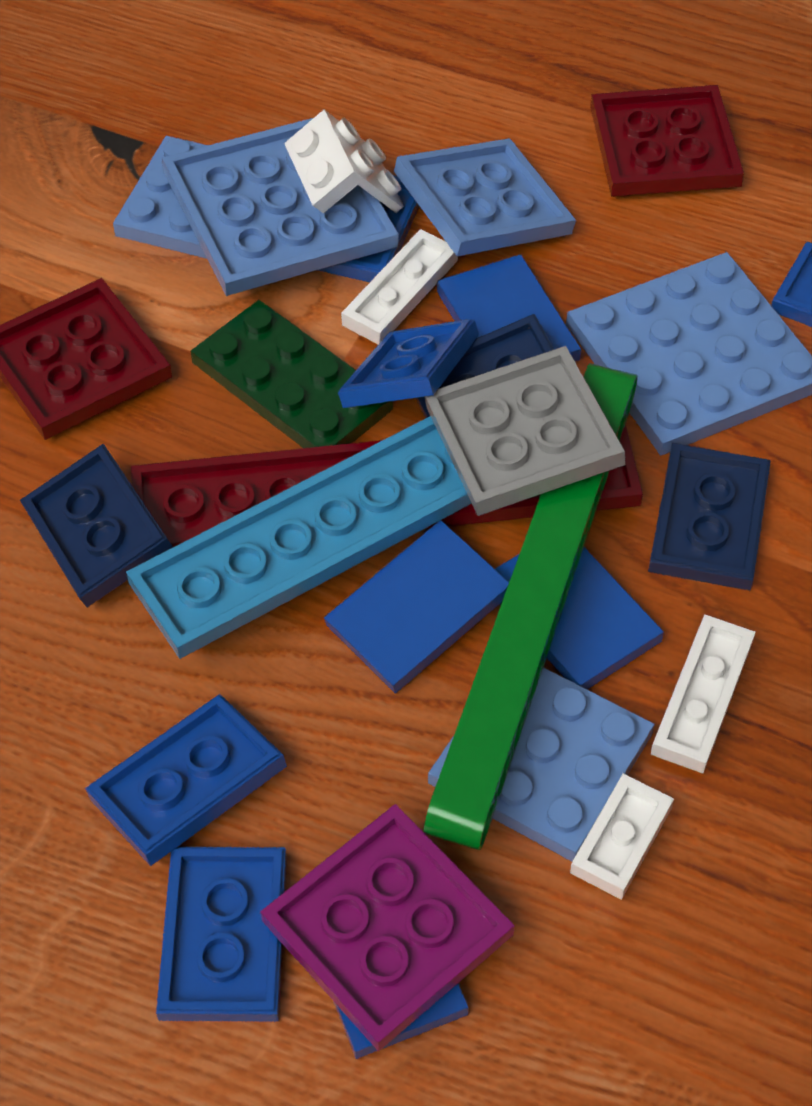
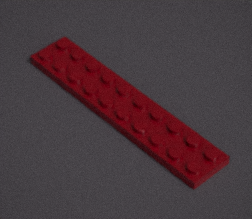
[131,424,643,547]

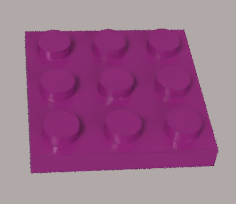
[260,804,515,1052]

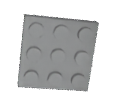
[424,346,625,516]

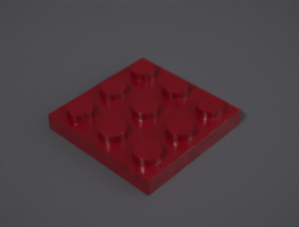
[590,85,744,197]
[0,278,172,440]

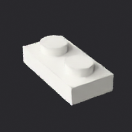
[570,774,674,900]

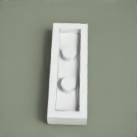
[341,229,458,344]
[651,614,755,774]

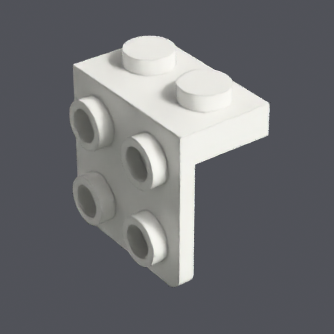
[284,109,404,213]

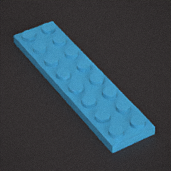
[126,416,472,659]

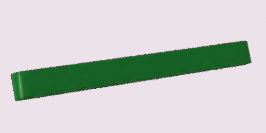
[424,363,638,850]

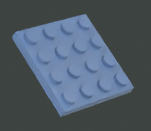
[162,118,399,296]
[566,252,812,456]

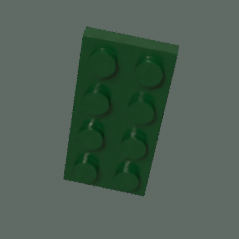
[190,300,393,448]

